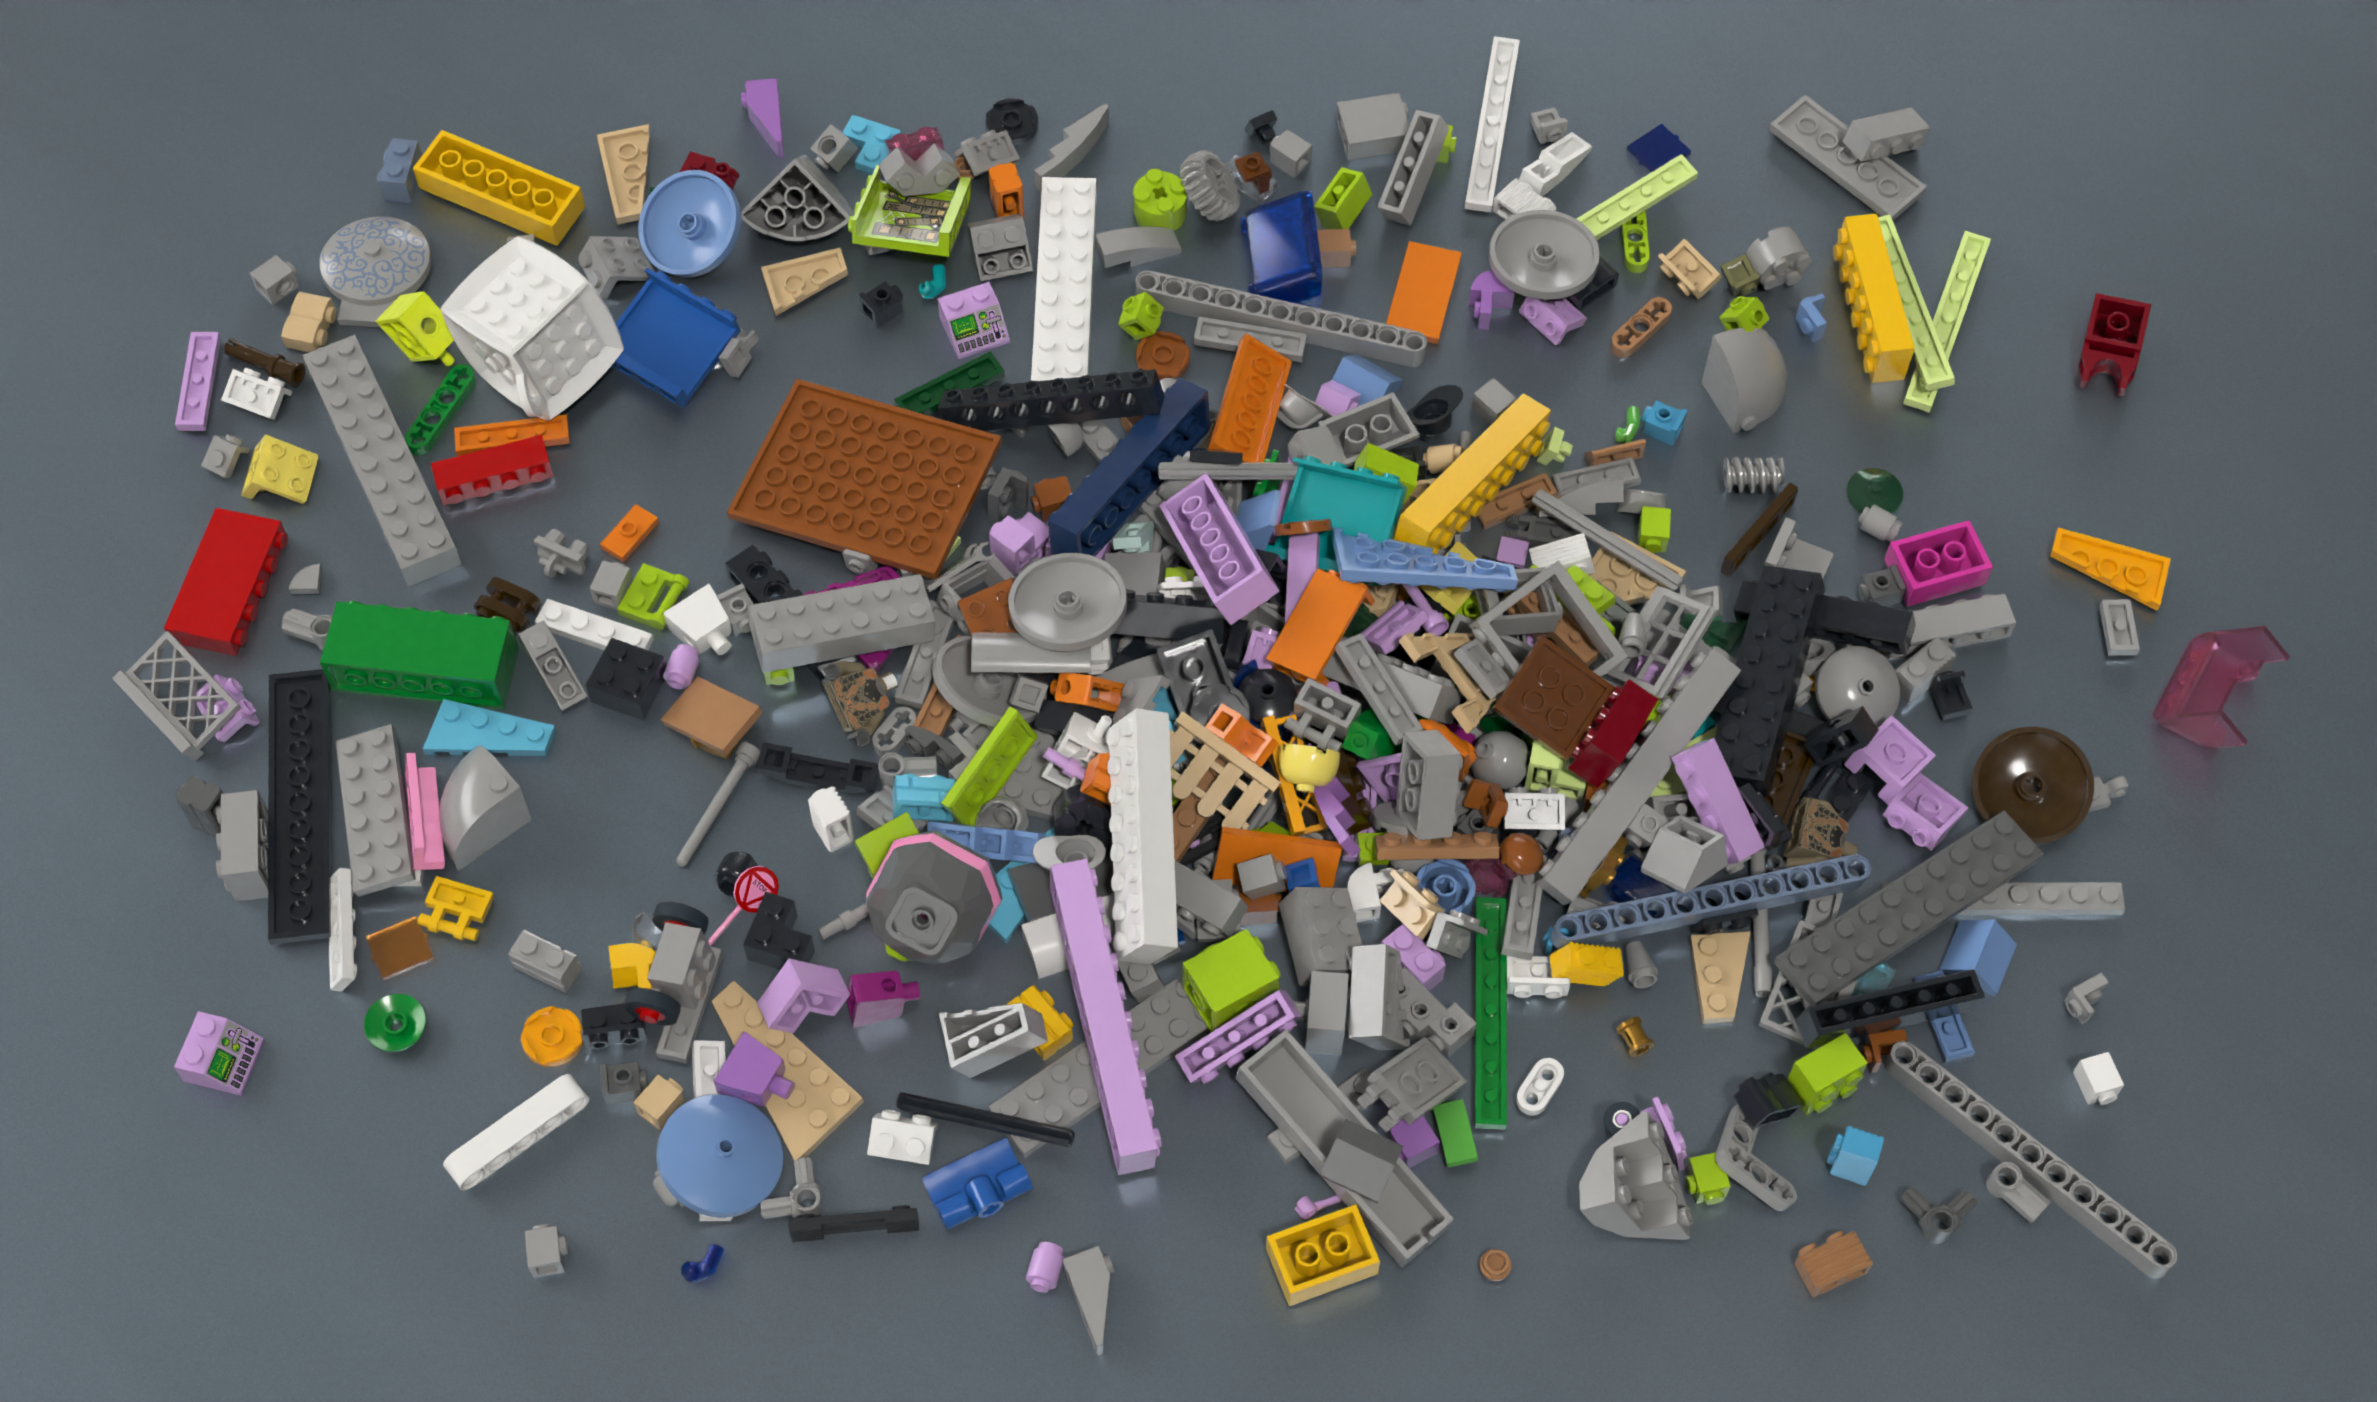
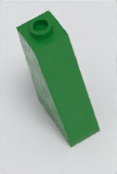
[1342,707,1435,760]

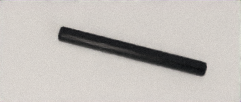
[896,1092,1075,1147]

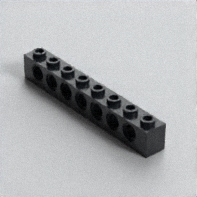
[938,369,1165,431]

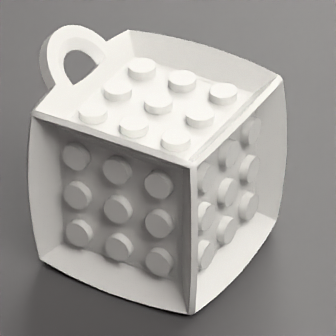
[441,236,624,421]

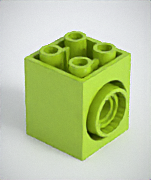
[1182,929,1281,1033]

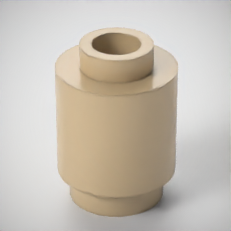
[1423,444,1465,474]

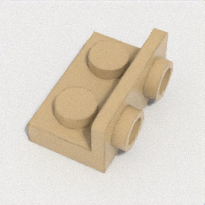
[1380,869,1445,939]

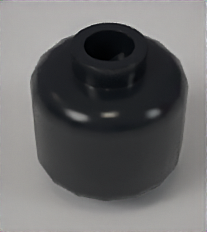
[715,852,758,897]

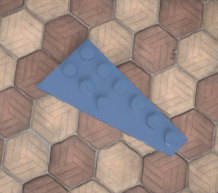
[1332,527,1518,592]

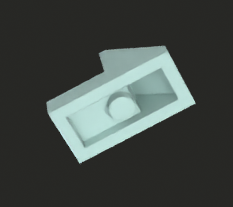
[1113,521,1154,553]

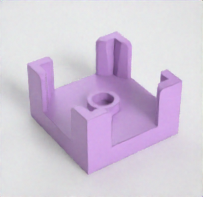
[1844,715,1936,805]

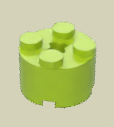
[1133,168,1187,231]

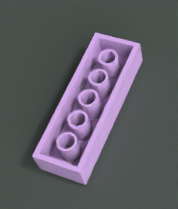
[1159,473,1280,625]

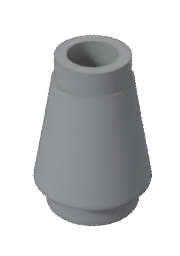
[1618,612,1647,658]
[1625,941,1658,988]

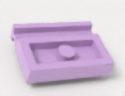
[1360,600,1428,655]

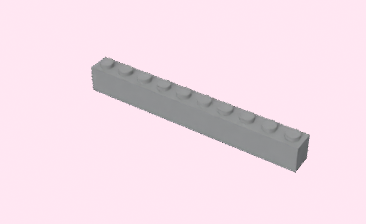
[1535,648,1741,905]

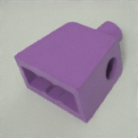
[714,1032,795,1107]

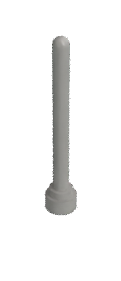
[677,742,761,866]

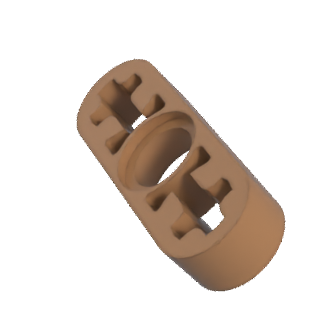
[1610,297,1672,358]

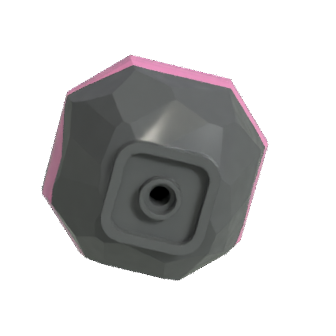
[866,830,1003,964]

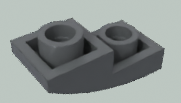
[905,725,963,769]

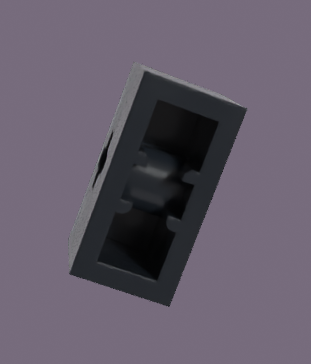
[1804,706,1879,768]

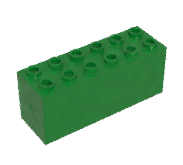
[320,601,519,710]

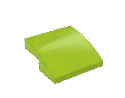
[854,812,919,879]

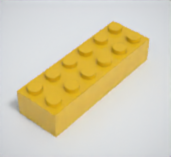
[413,130,585,246]
[1833,214,1915,383]

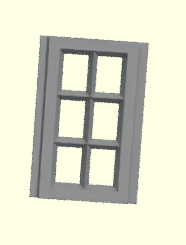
[1605,586,1718,701]

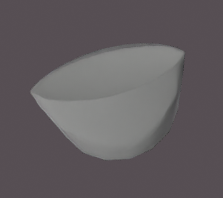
[1617,489,1667,514]

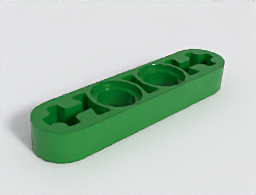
[405,364,476,456]

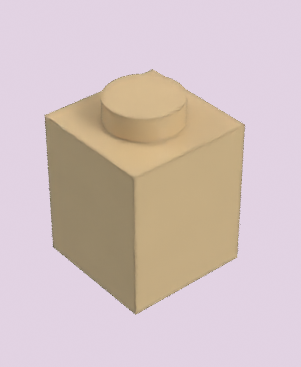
[633,1074,685,1131]

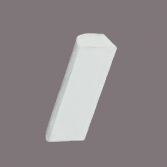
[1021,893,1115,979]

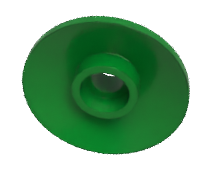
[364,994,427,1052]

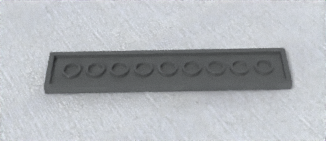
[1774,810,2044,1006]

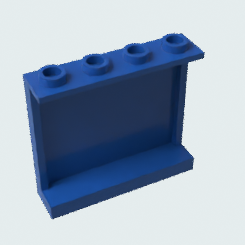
[611,268,741,408]

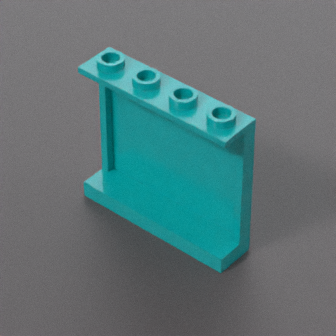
[1265,456,1408,587]

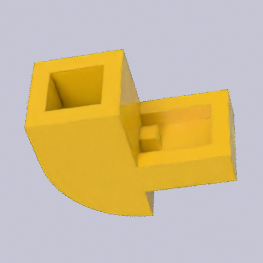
[608,943,656,989]

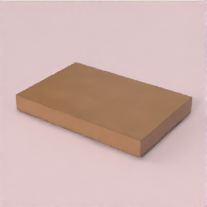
[661,676,763,756]

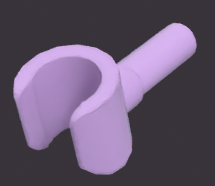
[1295,1195,1340,1220]

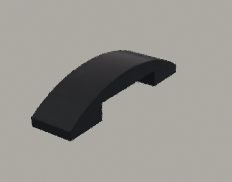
[757,742,879,794]

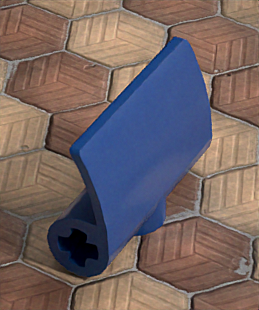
[922,1138,1033,1230]

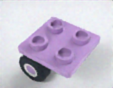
[1603,1096,1688,1171]

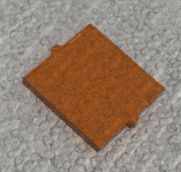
[366,916,434,980]

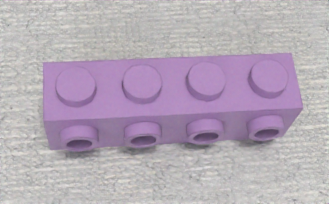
[1671,738,1765,865]
[1175,990,1302,1084]

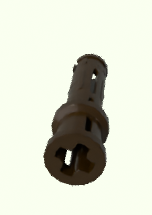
[224,338,306,387]

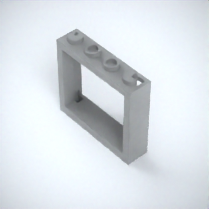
[1469,560,1628,679]

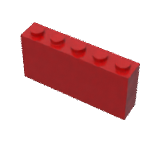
[163,508,288,656]

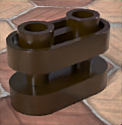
[474,577,542,634]

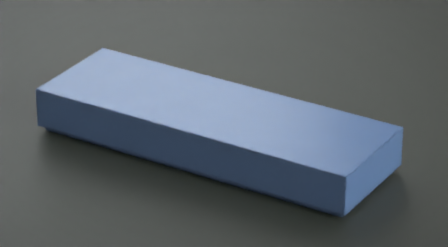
[1912,970,1975,1063]

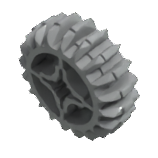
[1179,149,1241,222]

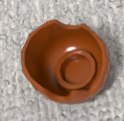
[1499,832,1544,876]

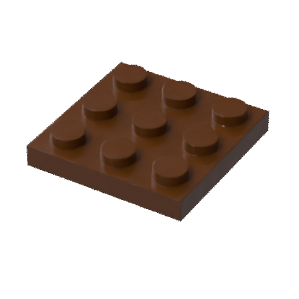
[1492,635,1615,761]

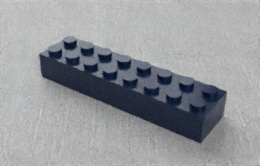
[1048,378,1210,557]

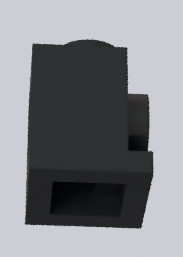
[858,281,903,328]

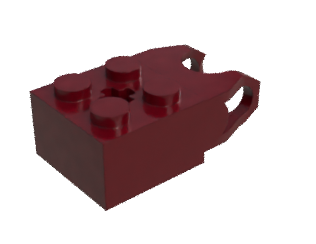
[2078,293,2152,396]

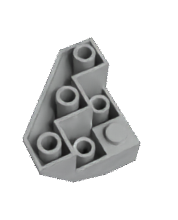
[1579,1111,1693,1240]

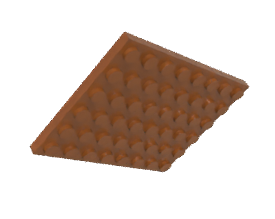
[726,378,1003,579]

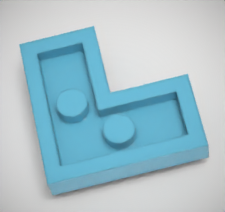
[842,115,902,176]

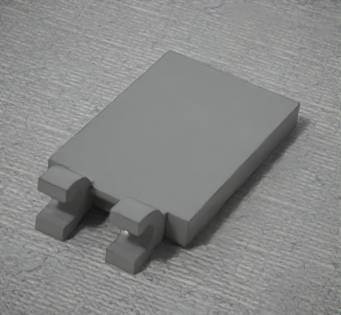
[1357,1037,1467,1133]

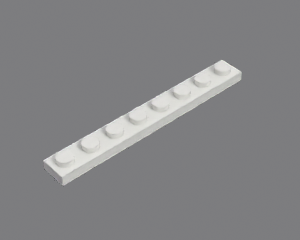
[1465,36,1520,213]

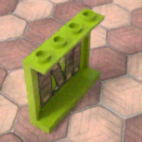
[848,165,972,257]

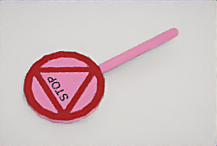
[708,866,779,946]

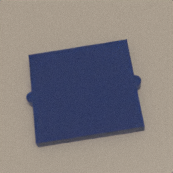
[1627,123,1691,172]

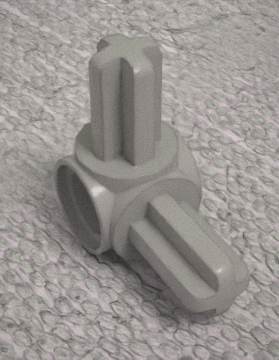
[760,1157,823,1219]

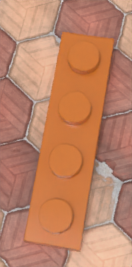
[454,414,570,456]

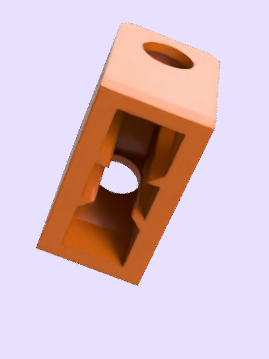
[1050,673,1125,712]

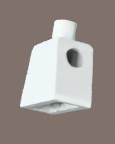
[663,584,732,655]

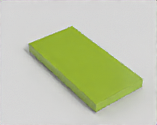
[941,707,1038,825]

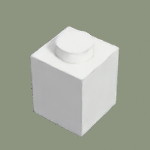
[2073,1052,2124,1105]

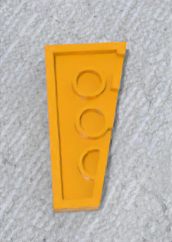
[2050,527,2171,611]

